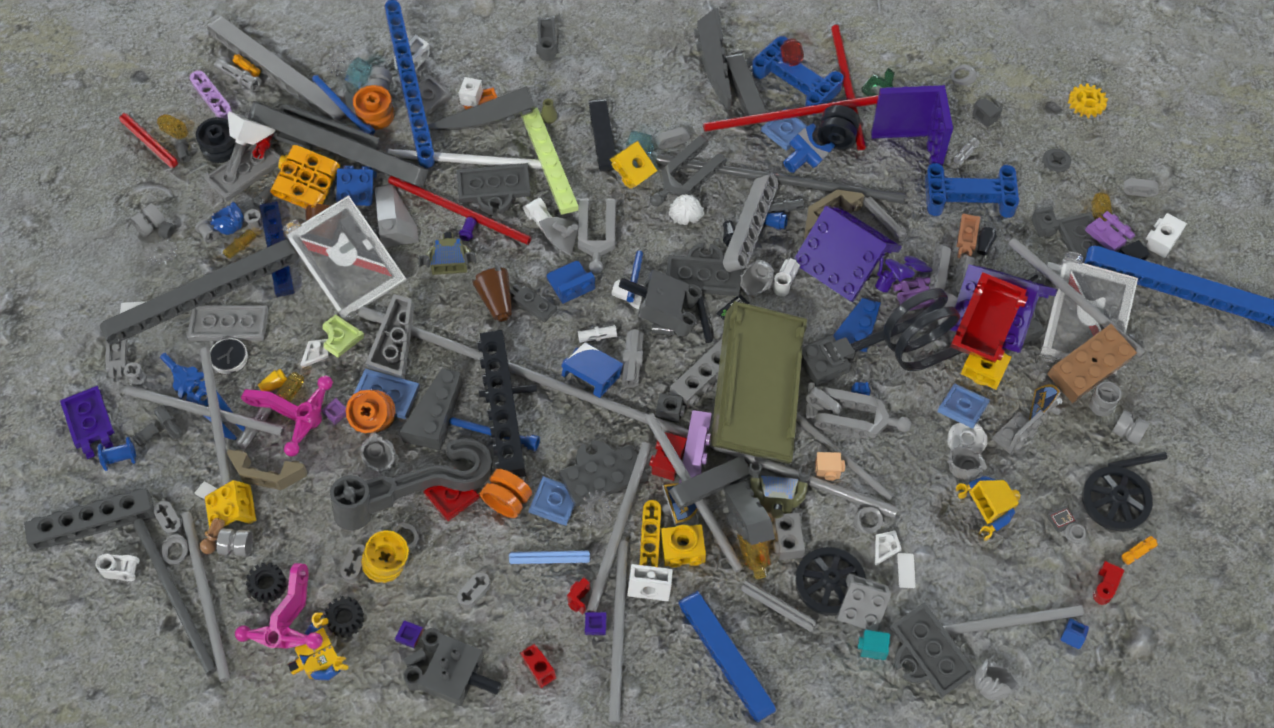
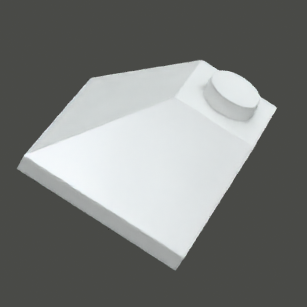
[228,111,275,146]

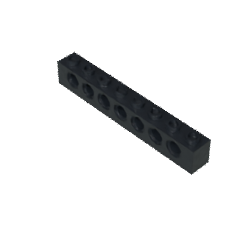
[477,330,526,477]

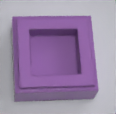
[322,398,346,425]

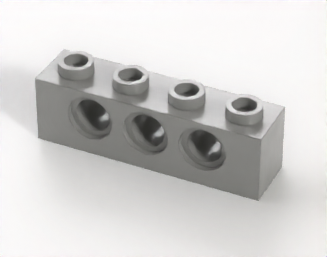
[670,339,722,410]

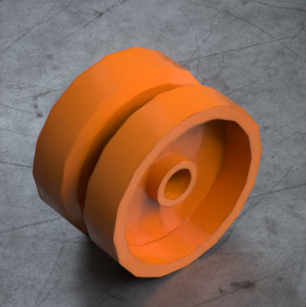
[353,85,395,130]
[346,390,396,433]
[480,469,532,518]

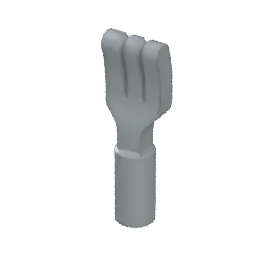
[806,383,818,419]

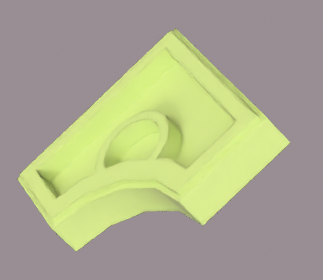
[323,314,364,358]

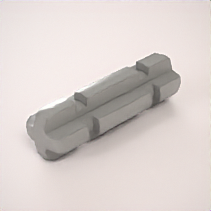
[953,137,979,165]

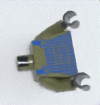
[418,232,477,275]
[748,463,811,518]

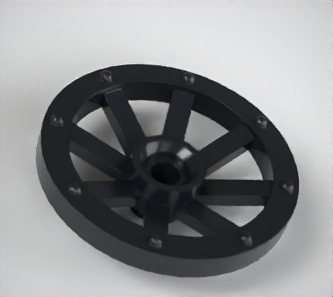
[1082,466,1153,531]
[795,547,866,616]

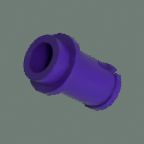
[459,217,476,241]

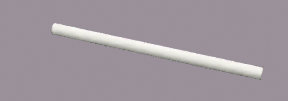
[388,149,542,169]

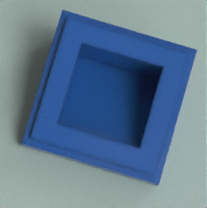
[1061,618,1089,649]

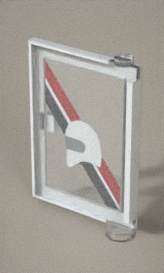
[282,195,407,321]
[1039,252,1138,377]

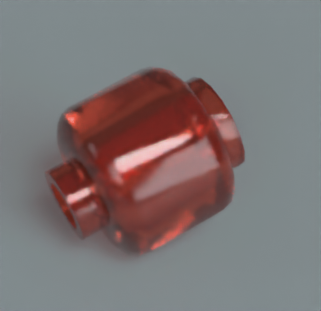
[780,39,804,66]

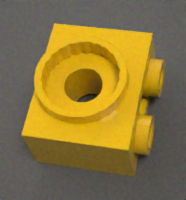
[610,141,657,189]
[961,352,1012,390]
[661,524,706,568]

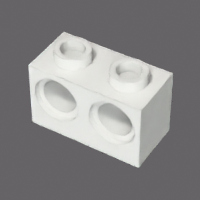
[394,35,430,70]

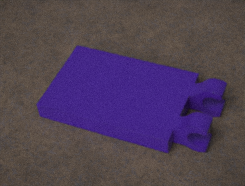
[60,386,115,459]

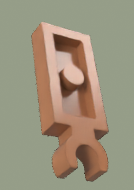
[956,213,980,258]

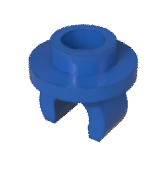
[851,382,871,396]

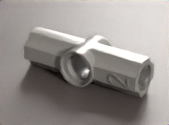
[622,329,644,388]

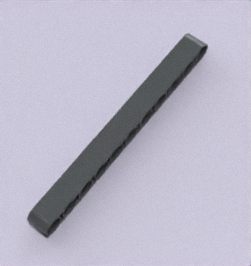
[248,101,429,187]
[100,240,299,344]

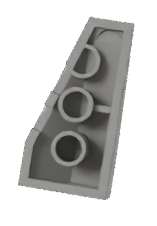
[375,185,419,247]

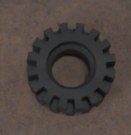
[246,562,287,603]
[324,596,364,638]

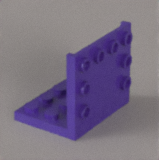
[871,85,953,167]
[794,206,902,302]
[951,264,1058,353]

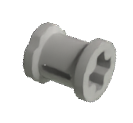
[244,209,264,233]
[195,219,219,243]
[124,362,146,386]

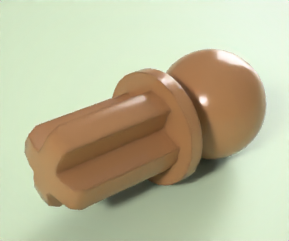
[200,518,225,554]

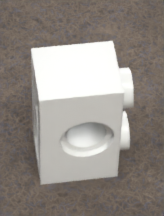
[1146,213,1187,258]
[627,564,673,601]

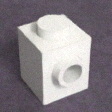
[459,77,483,107]

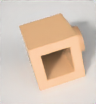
[815,452,845,481]

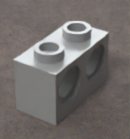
[772,513,805,560]

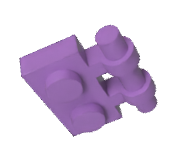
[1085,211,1135,251]
[893,277,935,311]

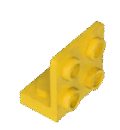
[205,480,257,528]

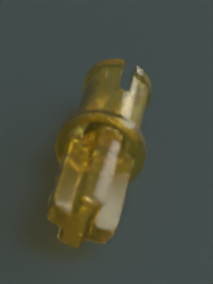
[223,229,256,259]

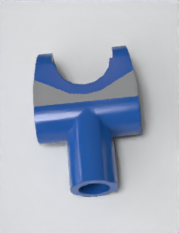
[783,123,835,173]

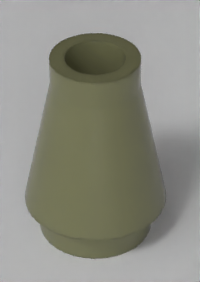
[541,99,558,124]

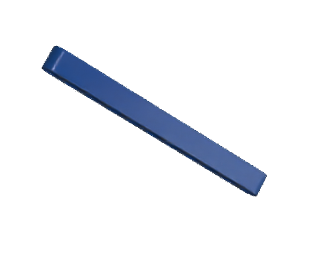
[385,0,434,168]
[1085,246,1274,326]

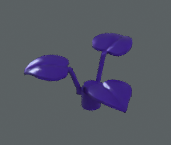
[875,253,933,293]

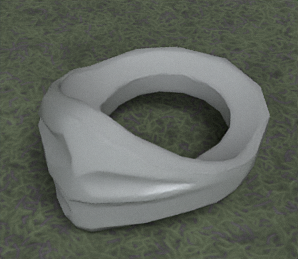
[950,65,977,85]
[853,507,883,534]
[391,522,418,550]
[162,534,189,565]

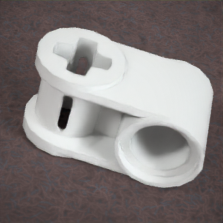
[96,554,140,581]

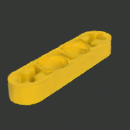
[640,500,661,567]

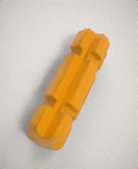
[233,54,261,77]
[1121,536,1158,565]

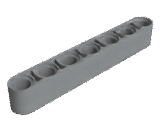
[723,173,778,272]

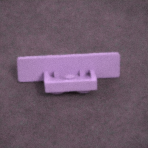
[679,410,712,483]

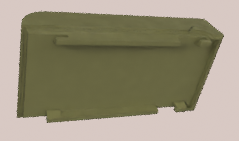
[711,301,807,464]

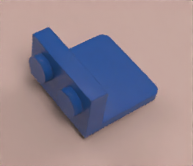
[336,166,377,206]
[547,261,595,304]

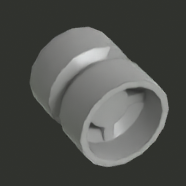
[367,67,393,92]
[130,203,166,237]
[1089,382,1122,416]
[1112,410,1150,445]
[217,528,253,557]

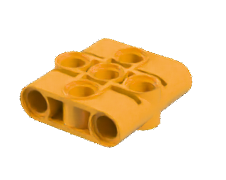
[270,145,340,209]

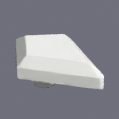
[300,339,329,368]
[875,531,902,565]

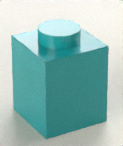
[857,630,890,661]

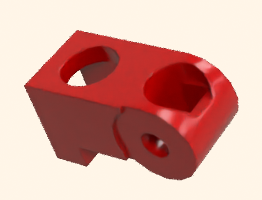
[1093,561,1125,605]
[520,644,556,689]

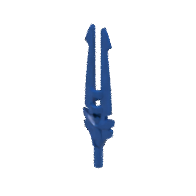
[160,353,246,440]

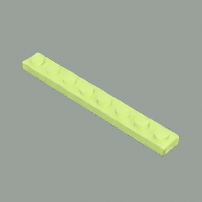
[521,108,578,215]

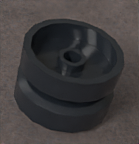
[817,105,860,150]
[195,117,236,163]

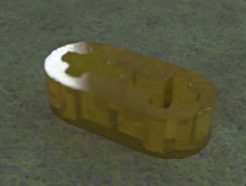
[157,114,188,139]
[1092,193,1112,221]
[276,372,304,402]

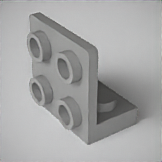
[992,411,1044,454]
[837,574,891,631]

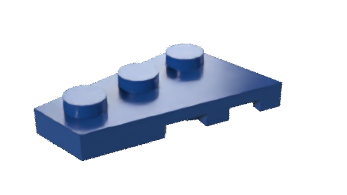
[833,298,881,352]

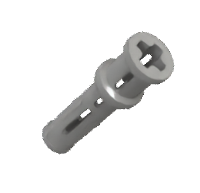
[215,58,261,92]

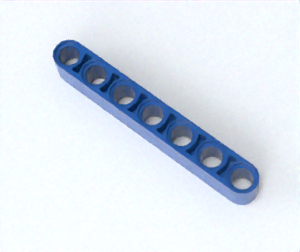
[678,591,776,723]

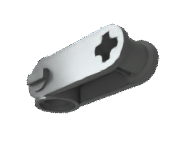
[536,16,559,61]

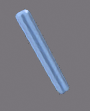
[509,551,590,564]

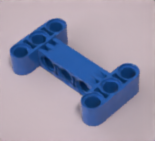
[752,36,843,115]
[925,163,1019,218]

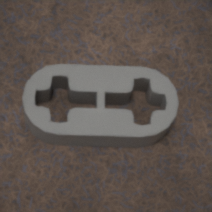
[656,127,690,149]
[1124,178,1159,197]
[806,388,842,416]
[153,501,183,536]
[341,544,365,583]
[457,572,490,609]

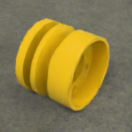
[361,530,409,583]

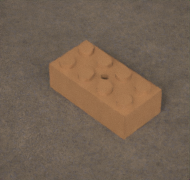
[1047,324,1137,404]

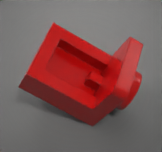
[567,577,590,615]

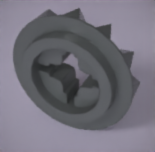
[1042,149,1071,174]

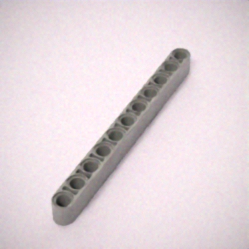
[207,16,346,121]

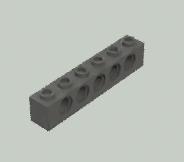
[24,488,156,552]

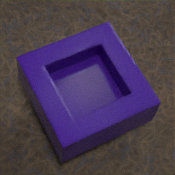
[585,612,606,635]
[395,620,424,649]

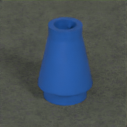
[764,212,788,230]

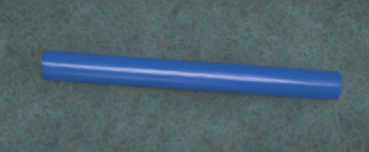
[627,251,643,303]

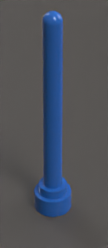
[312,75,376,135]
[449,417,540,452]

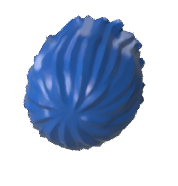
[210,202,244,235]

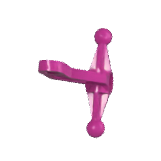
[241,375,333,457]
[235,563,323,650]

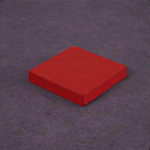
[423,468,480,522]

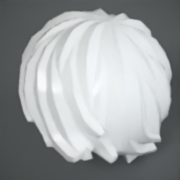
[669,194,705,225]

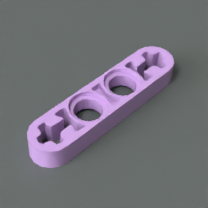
[190,71,232,120]

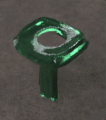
[861,68,895,97]

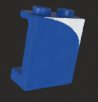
[561,342,623,398]

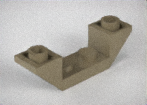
[804,190,865,239]
[227,449,308,490]

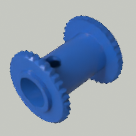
[98,437,136,471]

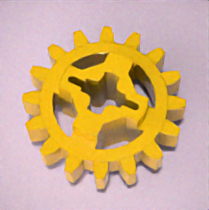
[1068,83,1108,118]

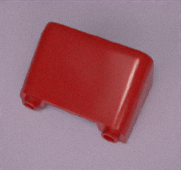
[950,272,1028,363]

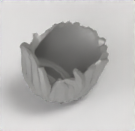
[740,260,774,296]
[361,433,395,472]
[947,444,987,480]
[975,659,1019,700]

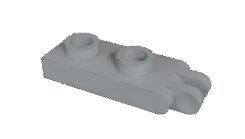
[106,339,127,378]

